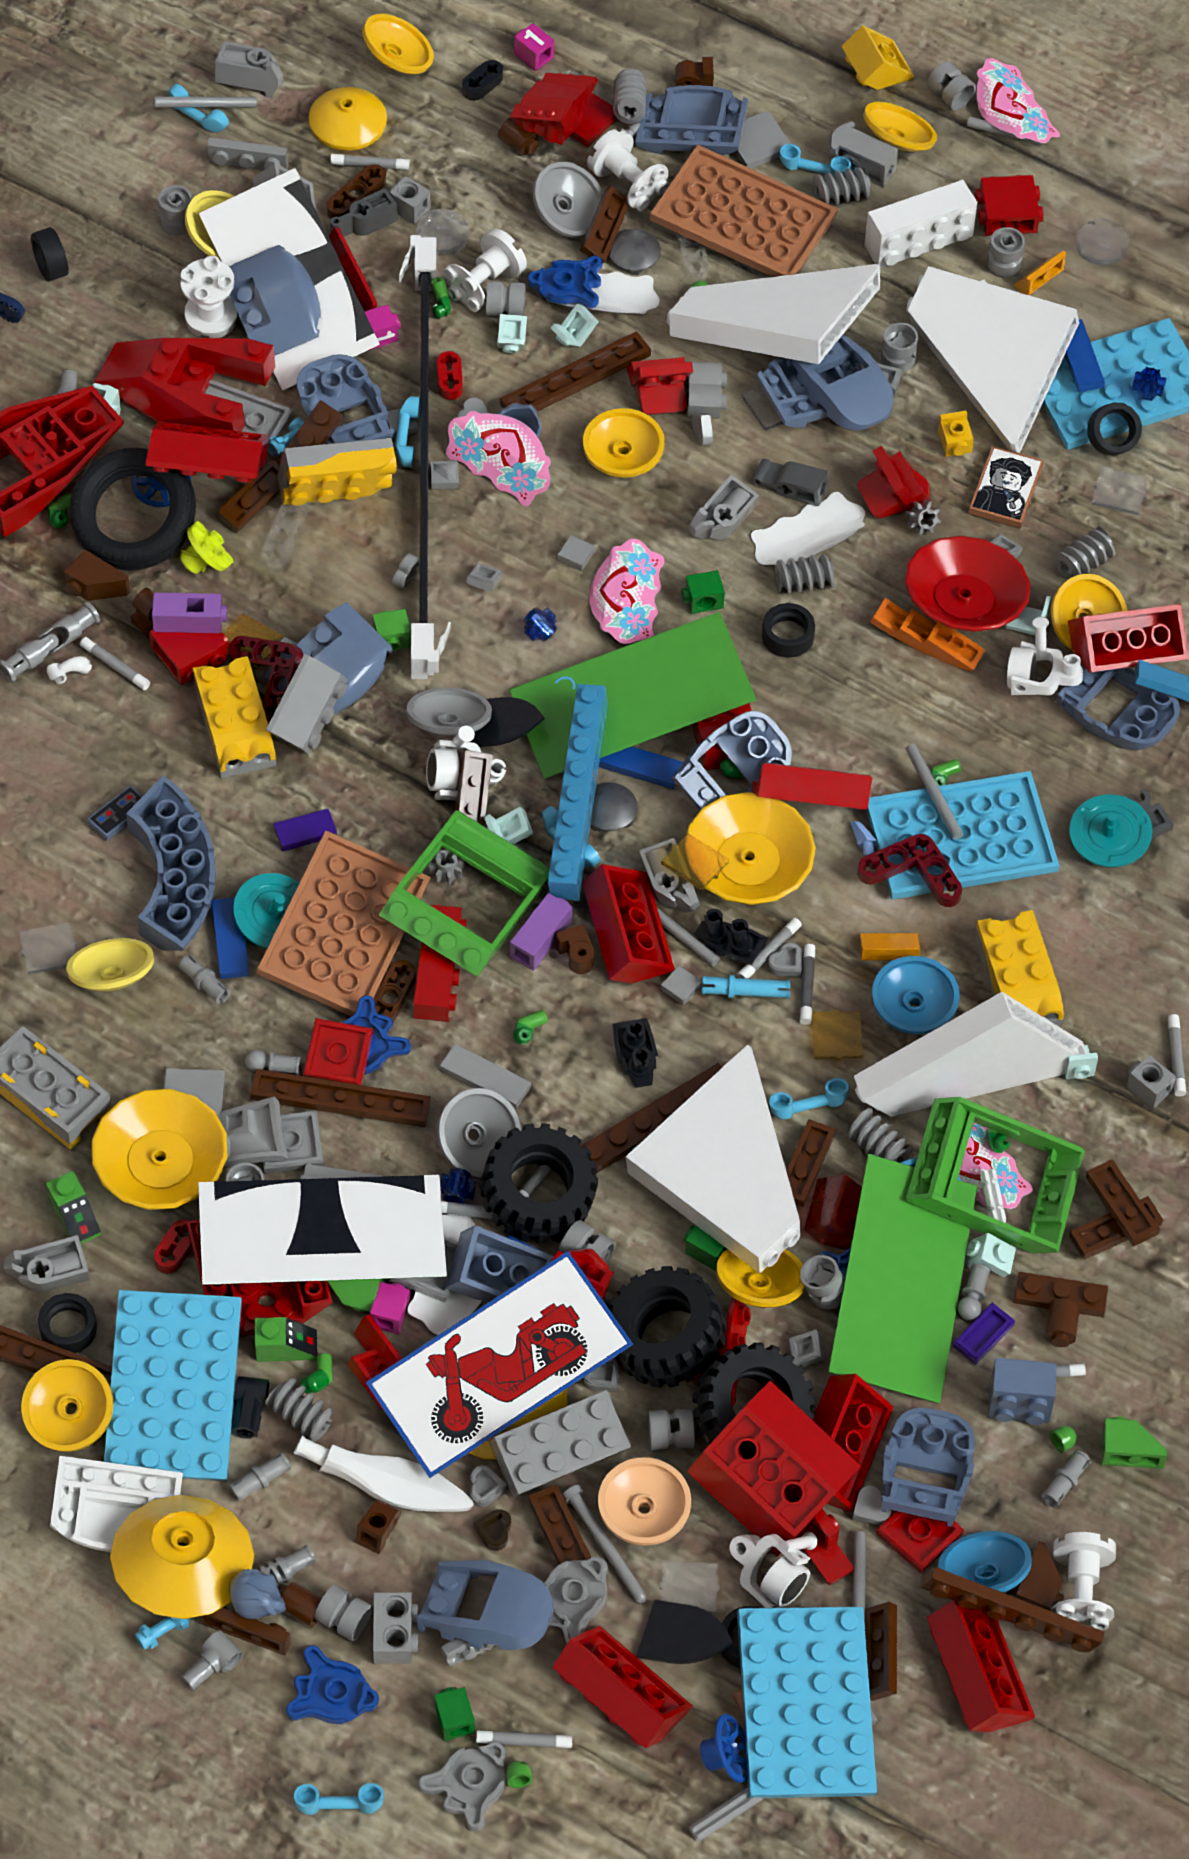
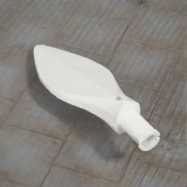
[293,1436,474,1512]

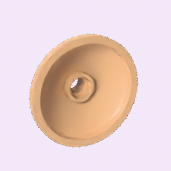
[598,1457,691,1546]

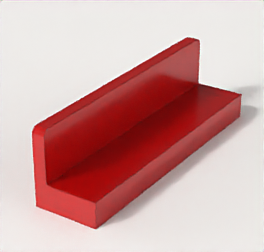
[751,762,872,810]

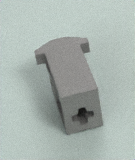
[215,41,283,98]
[829,121,898,188]
[688,475,760,540]
[639,838,700,912]
[4,1235,89,1293]

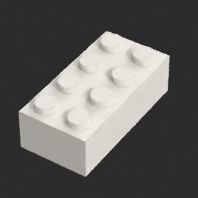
[864,180,977,268]

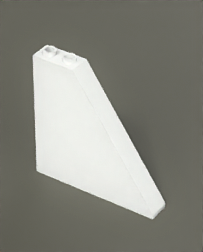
[667,264,880,364]
[906,266,1079,453]
[854,992,1087,1117]
[626,1045,800,1274]

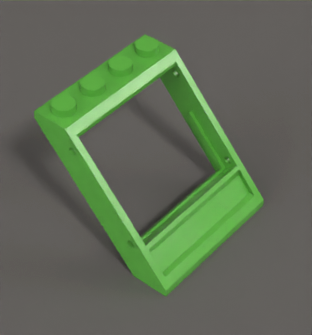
[379,810,550,977]
[906,1097,1085,1253]

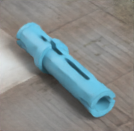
[702,975,790,999]

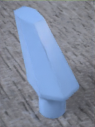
[850,821,877,857]

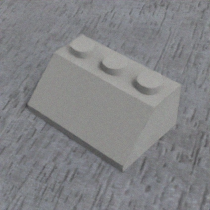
[266,654,348,754]

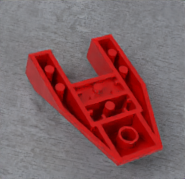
[94,338,276,431]
[0,385,124,538]

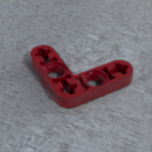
[229,636,303,722]
[857,834,962,907]

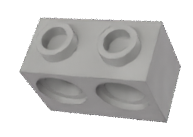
[373,1592,418,1664]

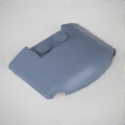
[635,85,749,156]
[229,245,321,356]
[756,357,862,428]
[264,602,392,715]

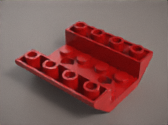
[146,421,268,483]
[187,1219,332,1337]
[686,1381,861,1557]

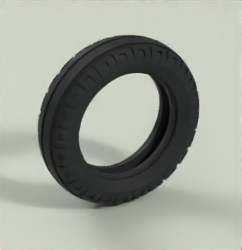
[70,448,196,570]

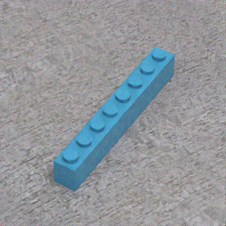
[548,684,608,901]

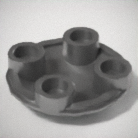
[608,229,661,275]
[590,783,637,832]

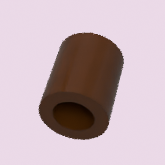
[498,118,539,156]
[1046,1298,1080,1347]
[279,1582,322,1628]

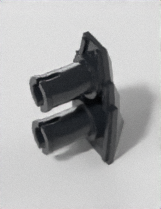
[694,909,768,965]
[612,1018,658,1088]

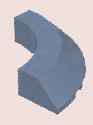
[126,776,216,951]

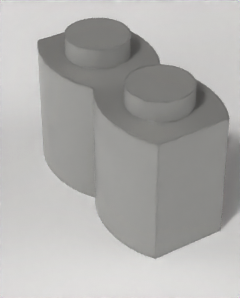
[687,362,727,418]

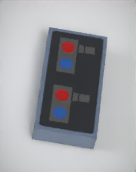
[87,785,142,841]

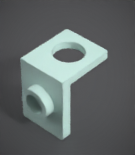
[1005,596,1051,635]
[1064,1045,1098,1079]

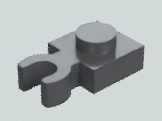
[1128,790,1174,839]

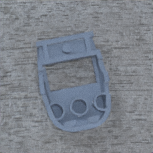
[786,334,893,430]
[297,354,394,444]
[1057,665,1180,750]
[671,711,792,810]
[882,1408,975,1527]
[417,1560,554,1650]

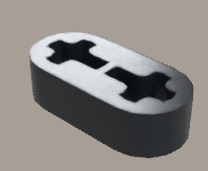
[462,60,503,101]

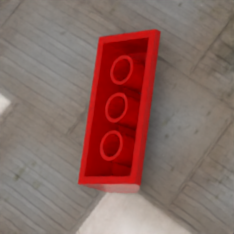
[1068,604,1189,673]
[582,864,675,983]
[793,1373,894,1512]
[927,1600,1035,1733]
[552,1626,693,1749]

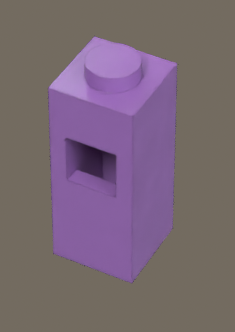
[152,593,228,633]
[510,893,572,971]

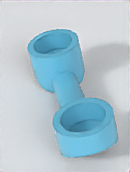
[168,84,229,132]
[779,144,851,176]
[395,396,420,468]
[542,806,601,868]
[769,1078,849,1119]
[294,1783,384,1815]

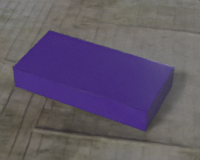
[274,809,337,852]
[953,1302,1015,1365]

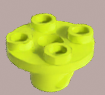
[180,521,234,574]

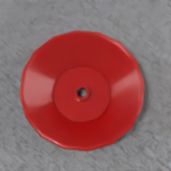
[905,536,1030,632]

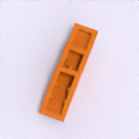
[870,598,985,672]

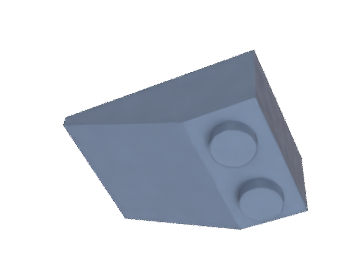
[445,1225,554,1302]

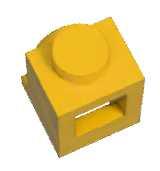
[938,411,974,457]

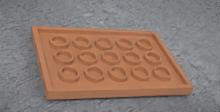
[650,145,838,277]
[256,830,431,1016]

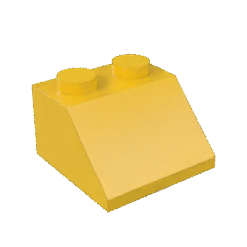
[841,25,914,90]

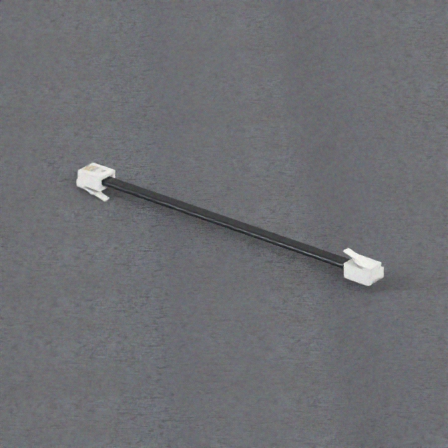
[399,235,451,679]

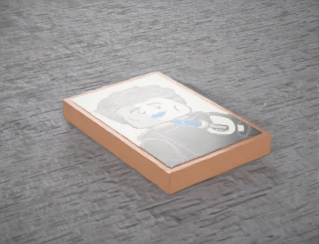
[968,446,1044,529]

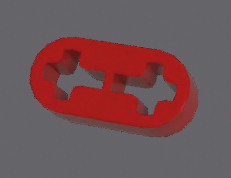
[437,351,463,400]
[154,1220,193,1274]

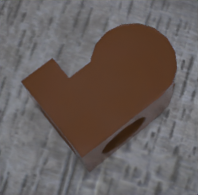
[675,57,714,87]
[130,588,154,637]
[555,924,595,974]
[355,1499,401,1554]

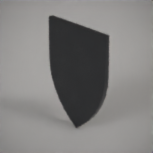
[470,697,545,747]
[637,1600,733,1664]

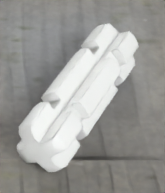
[980,1169,1006,1223]

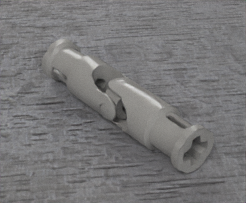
[0,601,101,683]

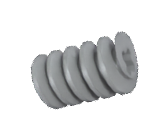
[613,69,647,124]
[813,167,871,205]
[1054,526,1116,579]
[775,554,835,594]
[848,1108,913,1163]
[265,1378,333,1442]

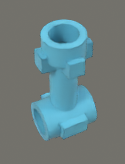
[268,417,305,457]
[134,1617,190,1650]

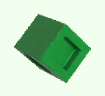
[681,570,725,614]
[434,1687,475,1741]

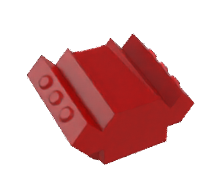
[510,73,598,145]

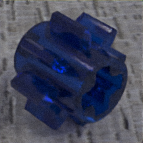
[1132,367,1166,401]
[523,607,557,641]
[440,1168,476,1204]

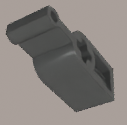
[330,188,398,237]
[752,459,829,506]

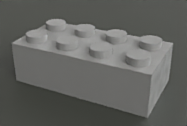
[489,1390,631,1498]

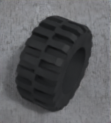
[480,1123,598,1243]
[608,1266,727,1388]
[692,1342,816,1458]

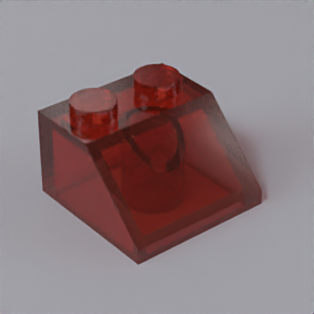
[804,1173,862,1251]

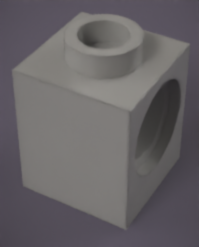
[389,176,431,224]
[1127,1055,1176,1109]

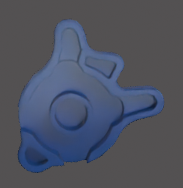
[528,256,603,308]
[342,995,411,1075]
[286,1645,379,1724]

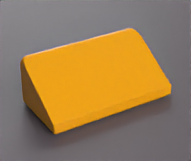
[1014,250,1066,295]
[860,933,920,960]

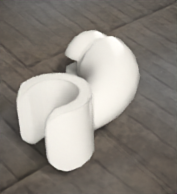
[47,656,92,684]

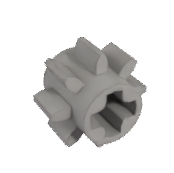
[906,499,941,535]
[429,848,464,885]

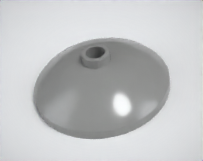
[533,162,603,238]
[407,688,492,738]
[437,1088,522,1178]

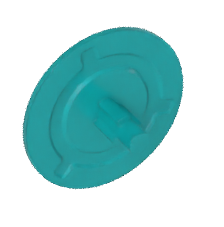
[1069,794,1153,868]
[233,873,300,949]

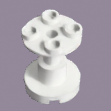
[587,129,669,212]
[443,228,527,312]
[180,256,238,338]
[1051,1532,1116,1630]

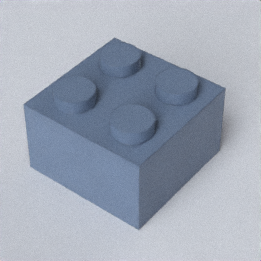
[988,1358,1057,1425]

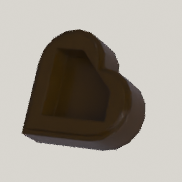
[473,1509,511,1551]

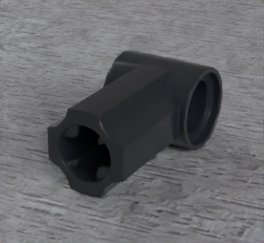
[231,1376,269,1439]

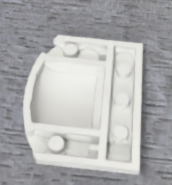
[50,1456,183,1552]

